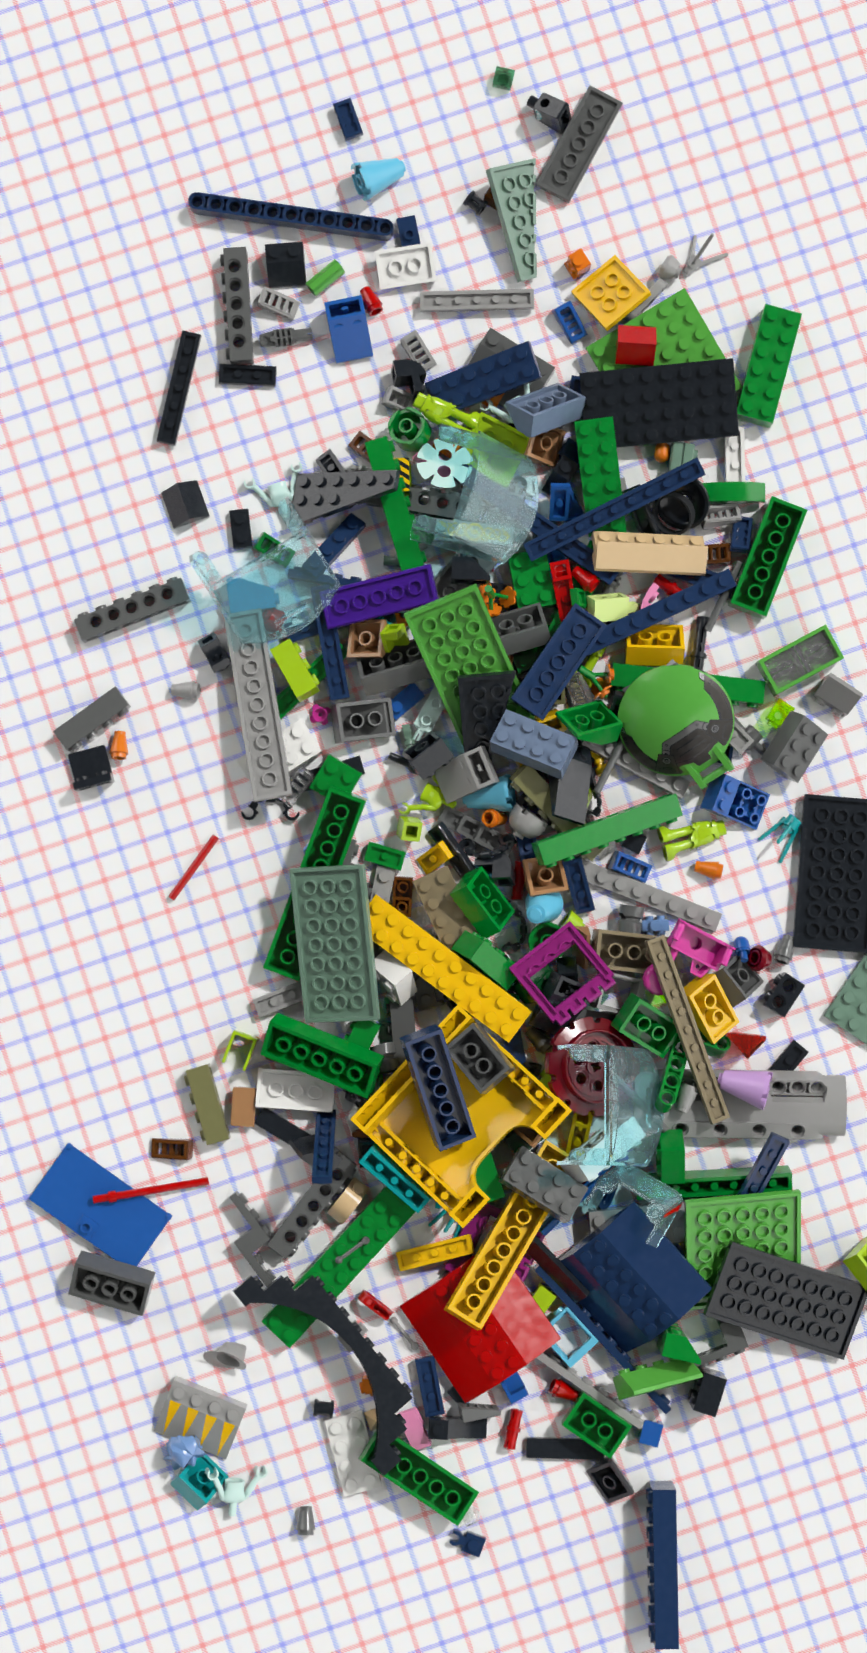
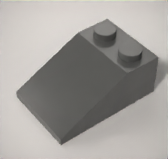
[330,697,396,744]

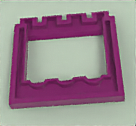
[509,921,616,1026]
[445,1203,545,1282]

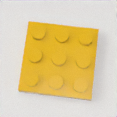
[571,255,651,331]

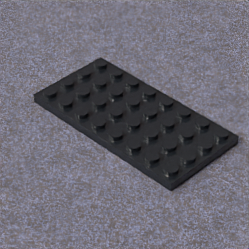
[579,358,739,448]
[793,794,867,953]
[703,1240,867,1360]

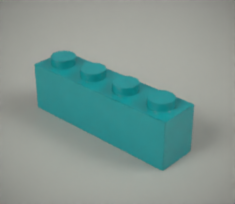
[359,1143,432,1213]

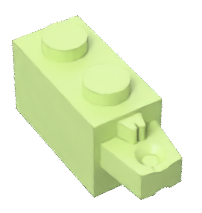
[585,592,639,623]

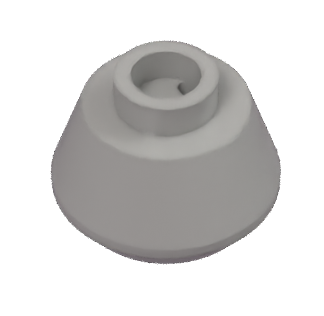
[658,255,682,281]

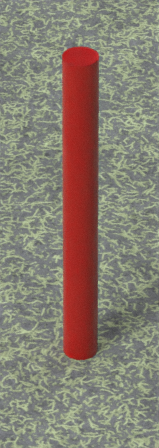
[168,834,219,901]

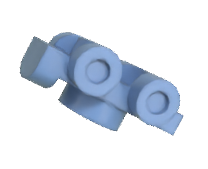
[642,916,669,935]

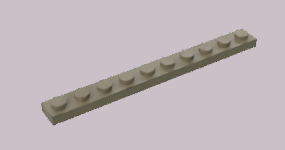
[644,935,730,1124]

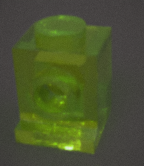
[765,698,795,730]

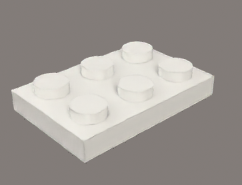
[374,242,437,290]

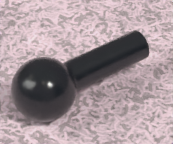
[388,752,417,774]

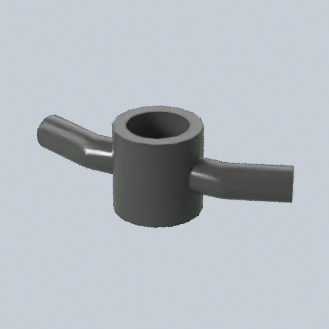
[734,716,766,756]

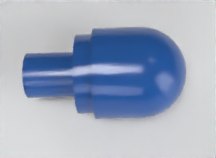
[734,936,750,962]

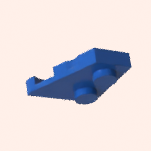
[549,483,584,521]

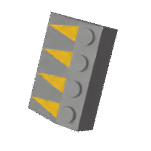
[154,1376,248,1459]

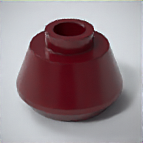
[747,945,772,971]

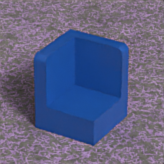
[501,1372,529,1404]
[637,1420,663,1448]

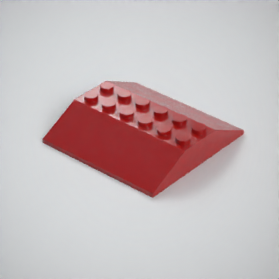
[400,1254,561,1404]

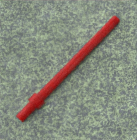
[93,1177,209,1204]

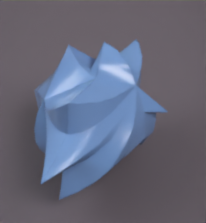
[163,1435,206,1470]

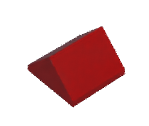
[615,325,657,366]

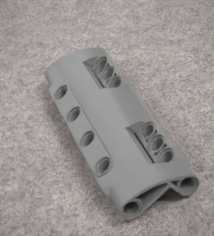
[631,1069,847,1140]

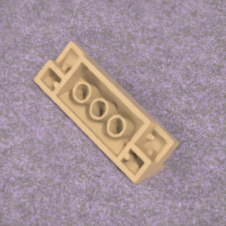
[591,531,708,576]

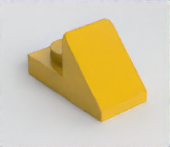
[416,840,453,875]

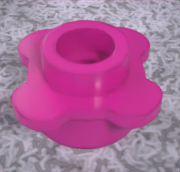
[310,704,331,725]

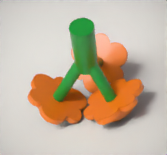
[479,584,516,617]
[577,664,615,700]

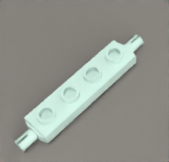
[413,686,445,742]

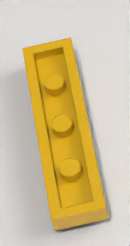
[396,1234,475,1271]

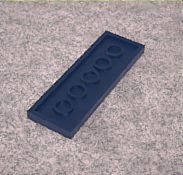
[425,341,542,411]
[510,603,607,721]

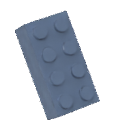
[490,709,578,780]

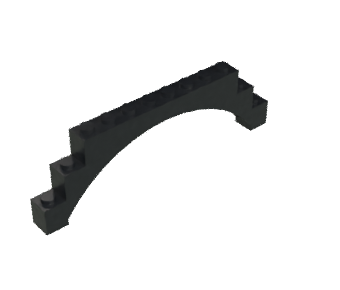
[232,1275,413,1476]

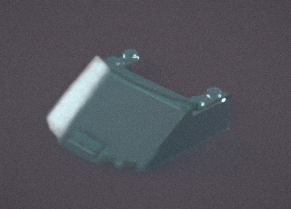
[410,424,539,564]
[189,497,340,644]
[557,1044,664,1167]

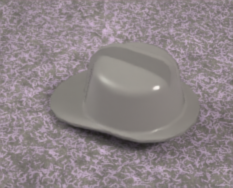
[203,1342,246,1370]

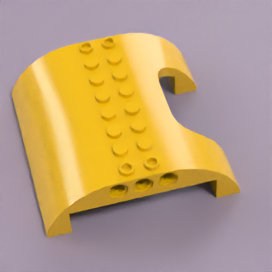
[350,1005,572,1228]

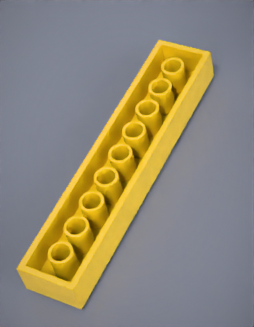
[369,894,532,1043]
[444,1140,570,1330]

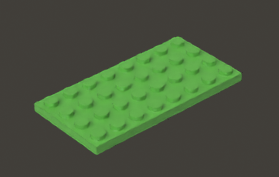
[404,584,535,748]

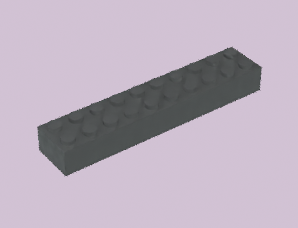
[356,602,551,696]

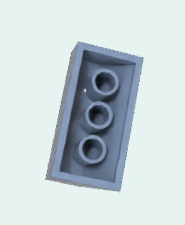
[505,383,586,437]

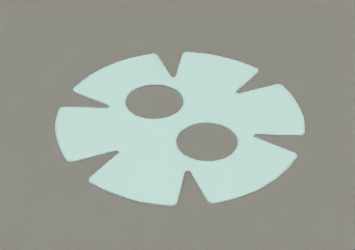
[416,439,473,488]

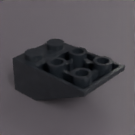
[528,971,587,1035]

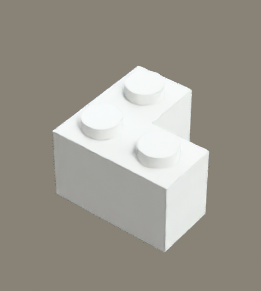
[375,950,417,1006]

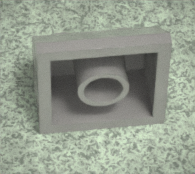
[813,673,863,717]

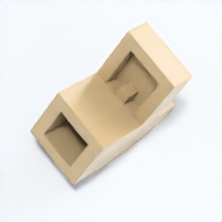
[327,1177,369,1224]

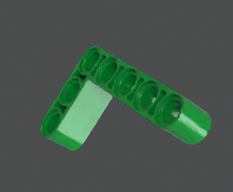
[655,1030,731,1113]

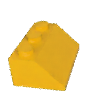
[625,624,685,666]

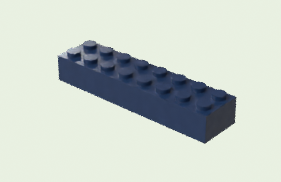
[646,1481,679,1650]

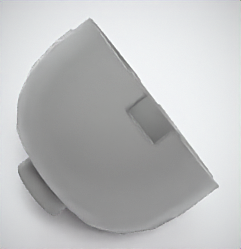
[509,803,548,840]

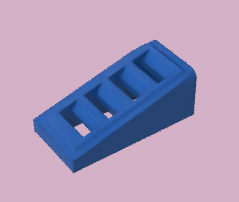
[551,301,588,344]
[608,851,653,883]

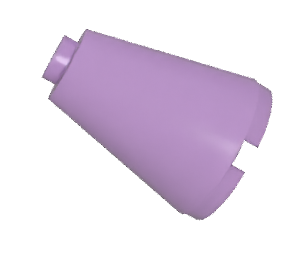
[718,1070,773,1110]

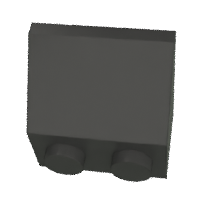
[712,954,764,1008]

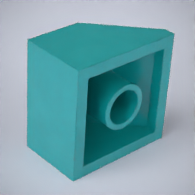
[170,1455,229,1511]

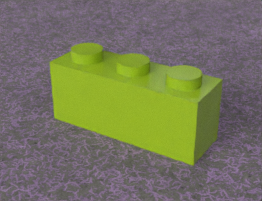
[270,638,320,702]

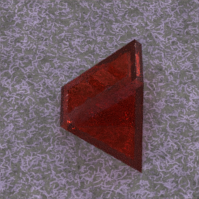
[725,1032,766,1059]

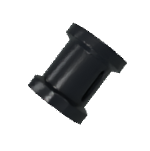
[463,190,488,216]
[313,1399,334,1418]

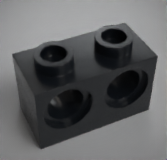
[763,972,805,1018]

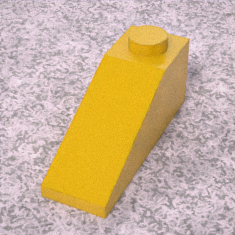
[566,1111,593,1154]

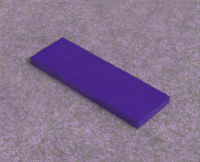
[319,564,439,630]

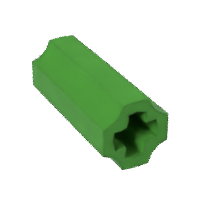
[305,259,345,297]

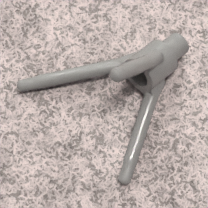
[684,233,728,275]

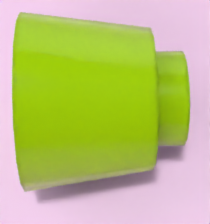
[560,910,585,928]

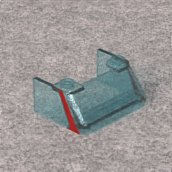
[584,1160,683,1248]

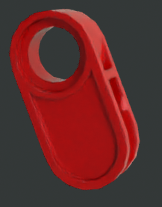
[357,1289,393,1321]

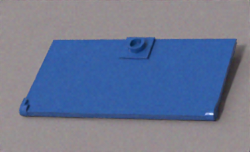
[29,1143,173,1266]

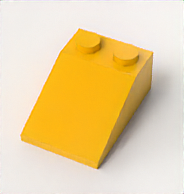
[683,973,739,1044]

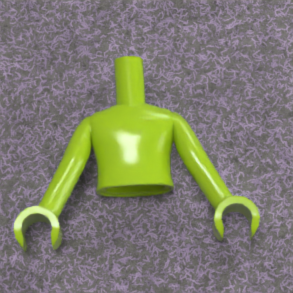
[398,774,457,816]

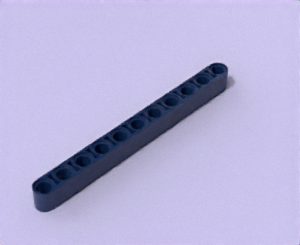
[188,192,394,241]

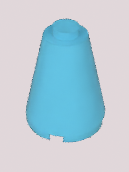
[351,158,406,201]
[462,774,516,812]
[525,892,563,924]

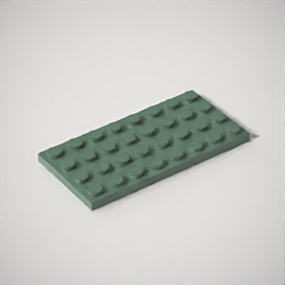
[289,864,380,1023]

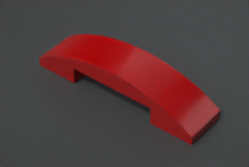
[549,559,573,623]

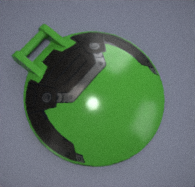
[618,664,735,790]

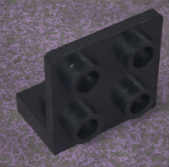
[68,745,115,791]

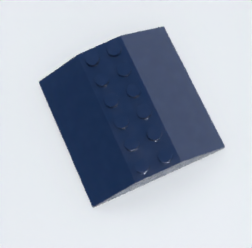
[558,1201,712,1353]

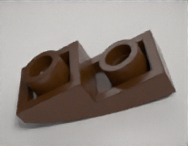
[392,876,413,917]

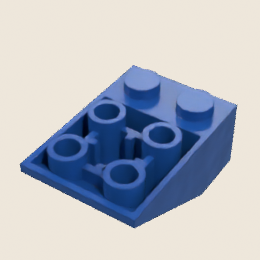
[324,295,373,364]
[700,774,770,830]

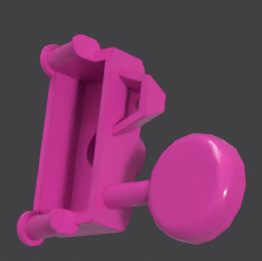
[643,918,736,996]

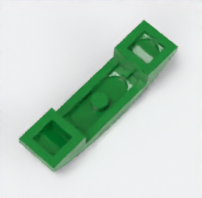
[702,482,765,503]

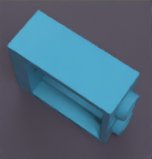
[550,1305,599,1368]

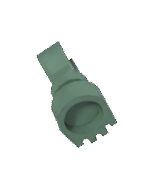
[402,724,415,752]

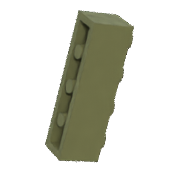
[184,1063,231,1145]

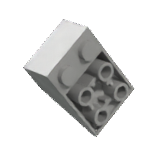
[435,746,500,804]

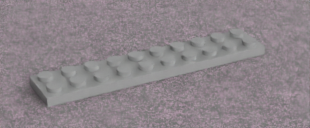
[223,608,293,802]

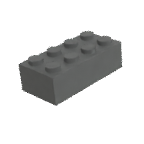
[498,1146,588,1223]
[68,1250,156,1316]

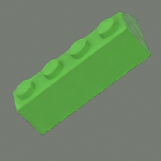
[612,1358,703,1400]

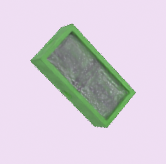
[755,624,844,697]

